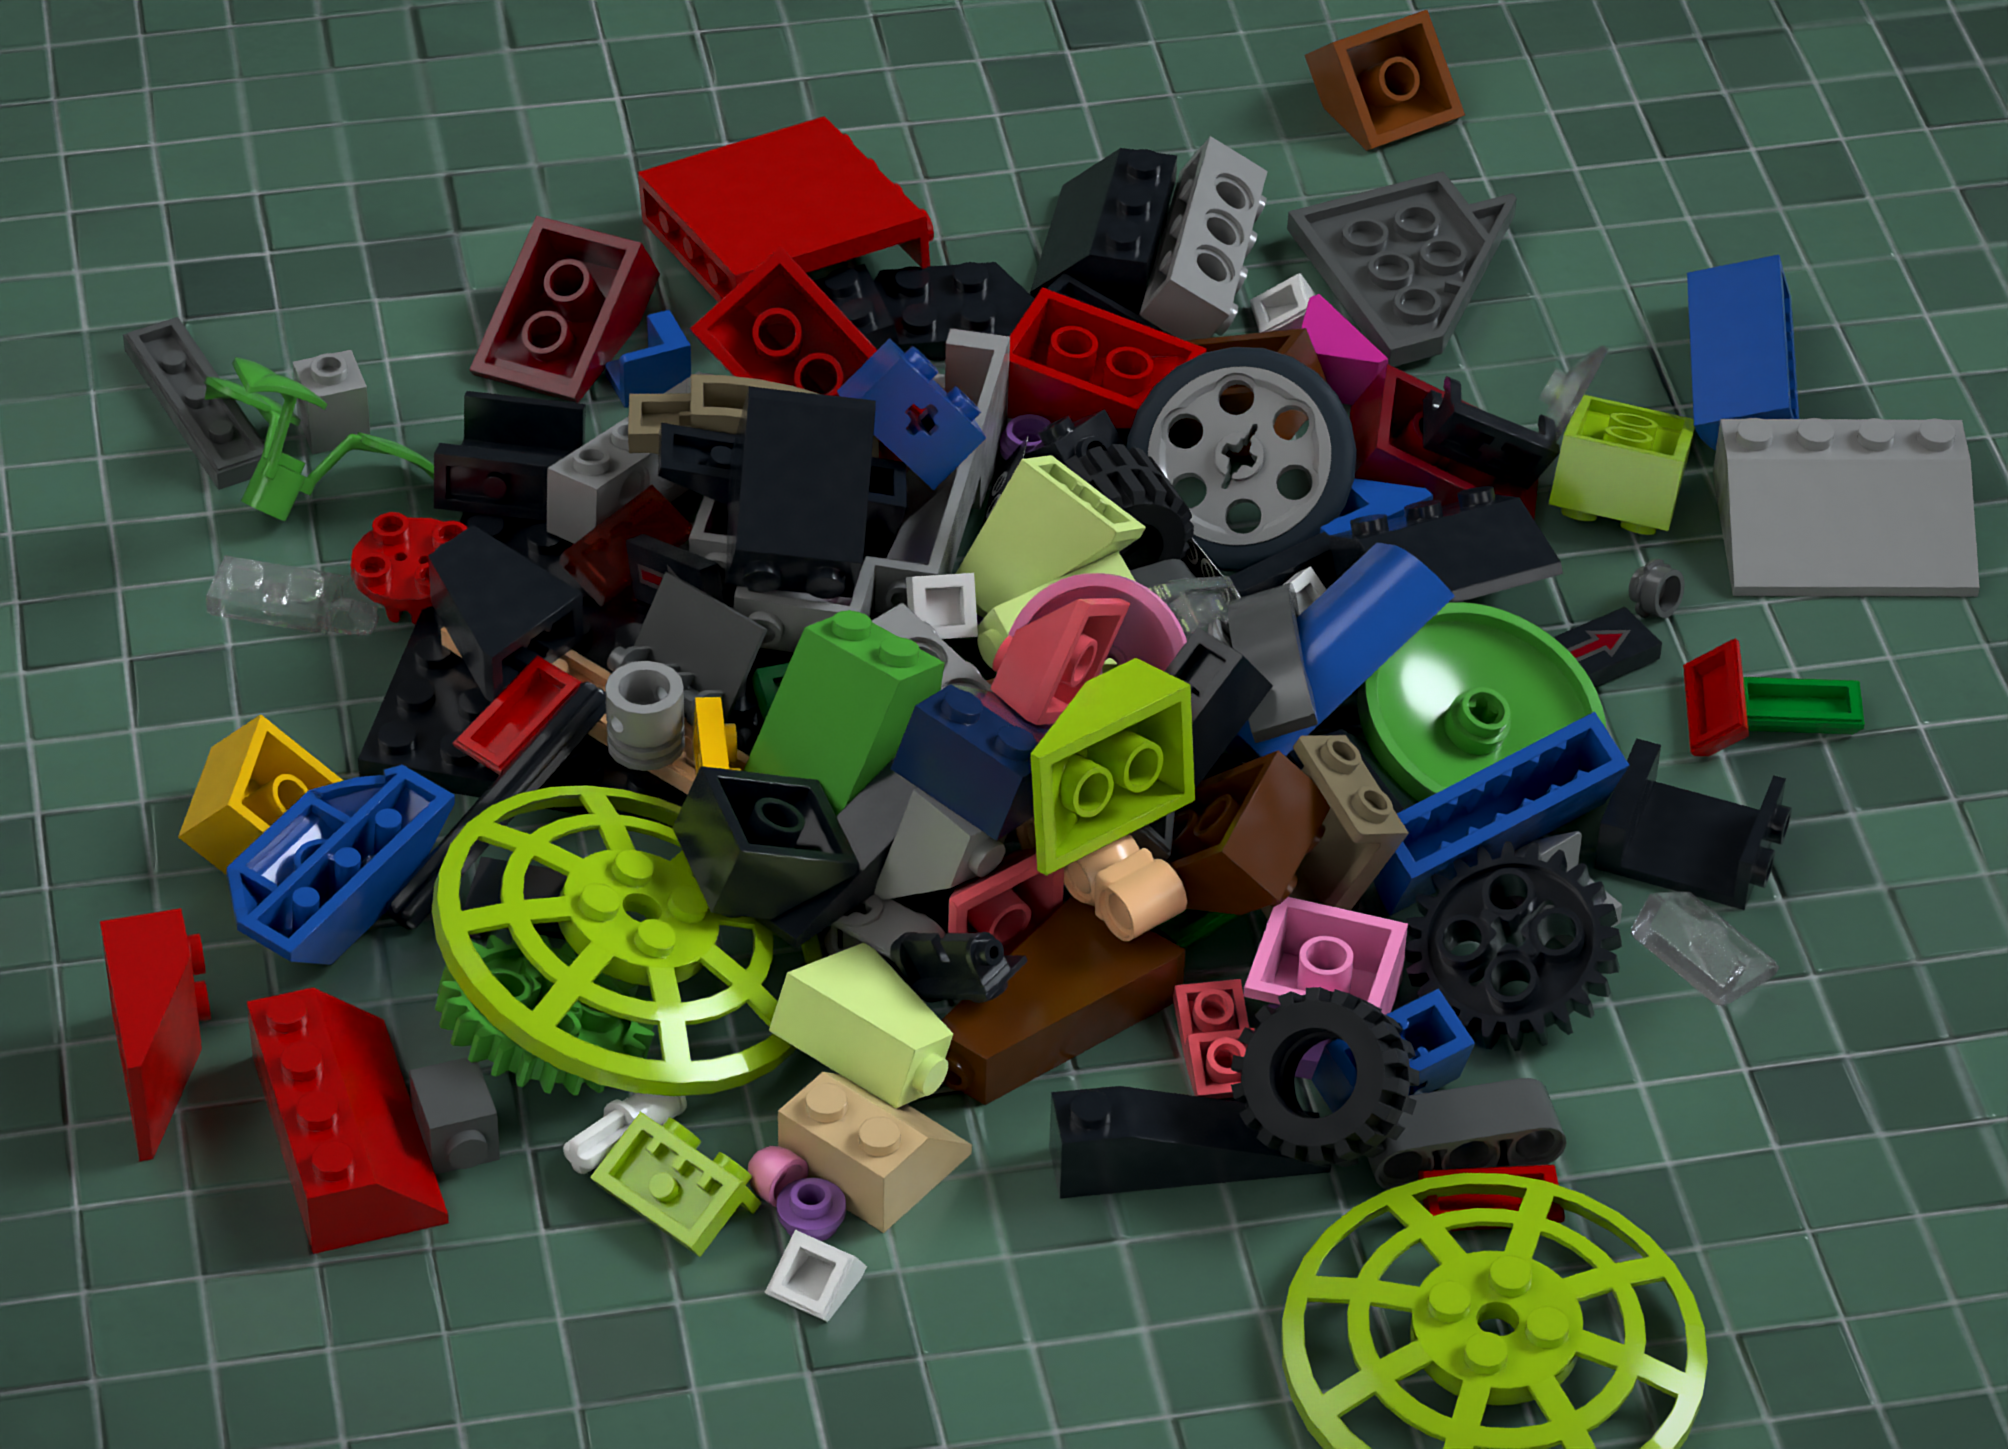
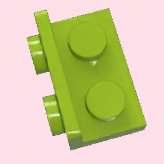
[590,1111,762,1257]

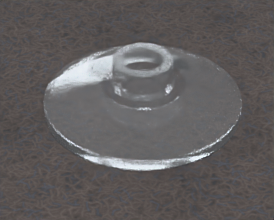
[1538,345,1608,442]

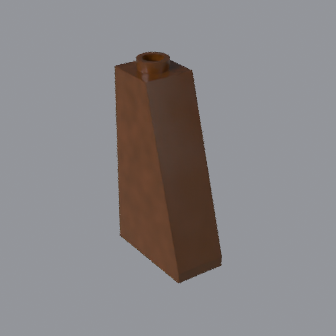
[941,896,1185,1105]

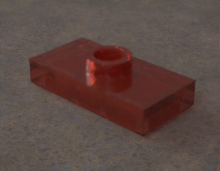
[559,484,693,606]

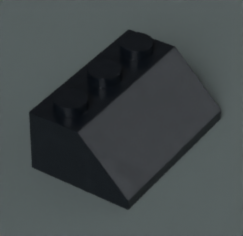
[1030,148,1177,317]
[1329,486,1563,603]

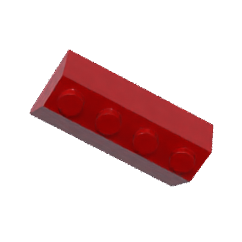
[690,246,926,473]
[247,987,449,1254]

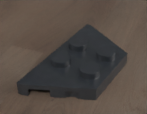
[874,262,1034,360]

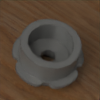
[1629,558,1685,618]

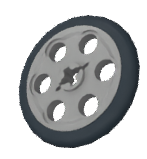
[1126,347,1357,571]

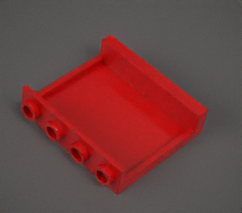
[637,116,934,302]

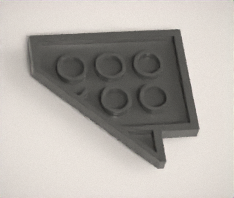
[1287,171,1517,367]

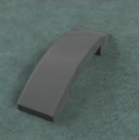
[1228,583,1318,743]

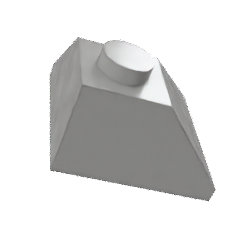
[874,788,1007,900]

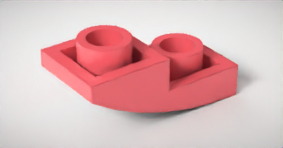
[1173,979,1255,1099]

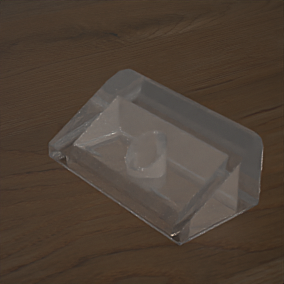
[1631,892,1779,1006]

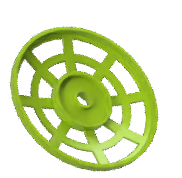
[432,785,823,1096]
[1281,1173,1708,1449]

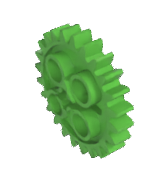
[435,935,654,1095]

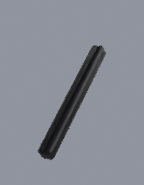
[386,681,606,930]

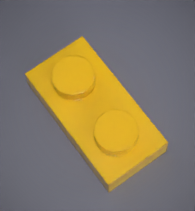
[692,697,741,775]

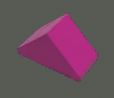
[1301,294,1388,405]

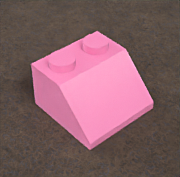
[1243,897,1408,1015]

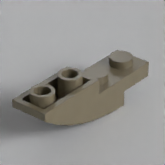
[628,374,879,458]

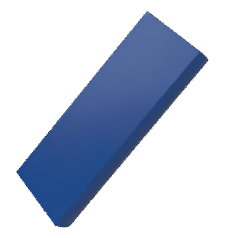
[1687,254,1799,451]
[1226,543,1455,763]
[1373,712,1630,916]

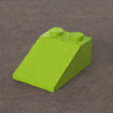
[1549,394,1695,535]
[1031,658,1195,876]

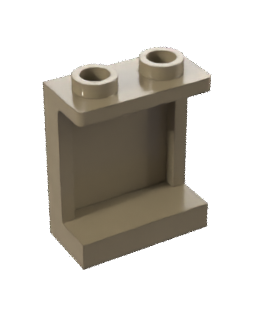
[1261,735,1409,920]

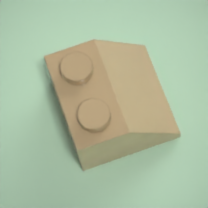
[778,1072,972,1233]

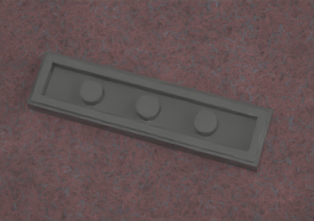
[123,317,265,490]

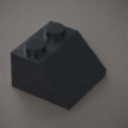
[672,766,860,919]

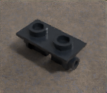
[890,932,1028,1003]

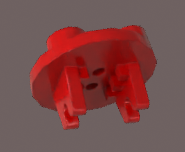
[350,512,467,625]

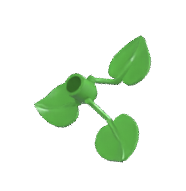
[204,357,434,522]

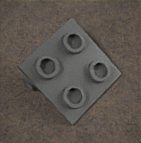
[607,572,768,726]

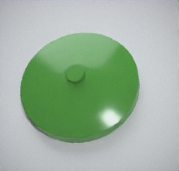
[1357,602,1606,802]

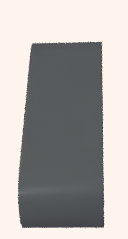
[1367,1078,1567,1190]

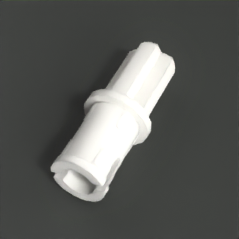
[563,1093,687,1174]

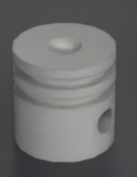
[605,661,685,771]

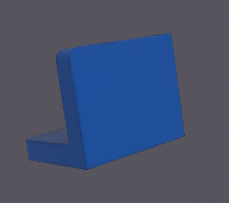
[605,310,691,408]

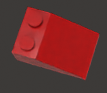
[1008,287,1207,429]
[100,908,211,1162]

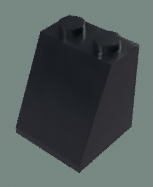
[726,386,876,599]

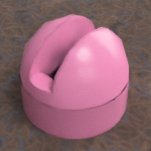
[748,1146,808,1207]

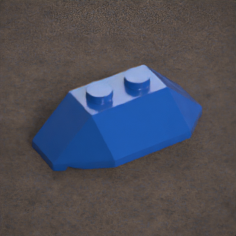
[226,765,455,965]

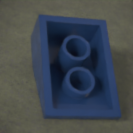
[890,684,1051,841]

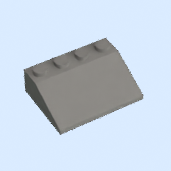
[1713,418,1980,597]

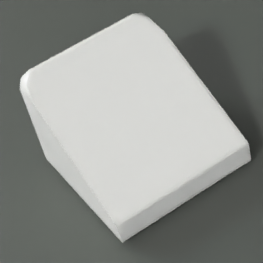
[1250,273,1316,333]
[765,1230,867,1322]

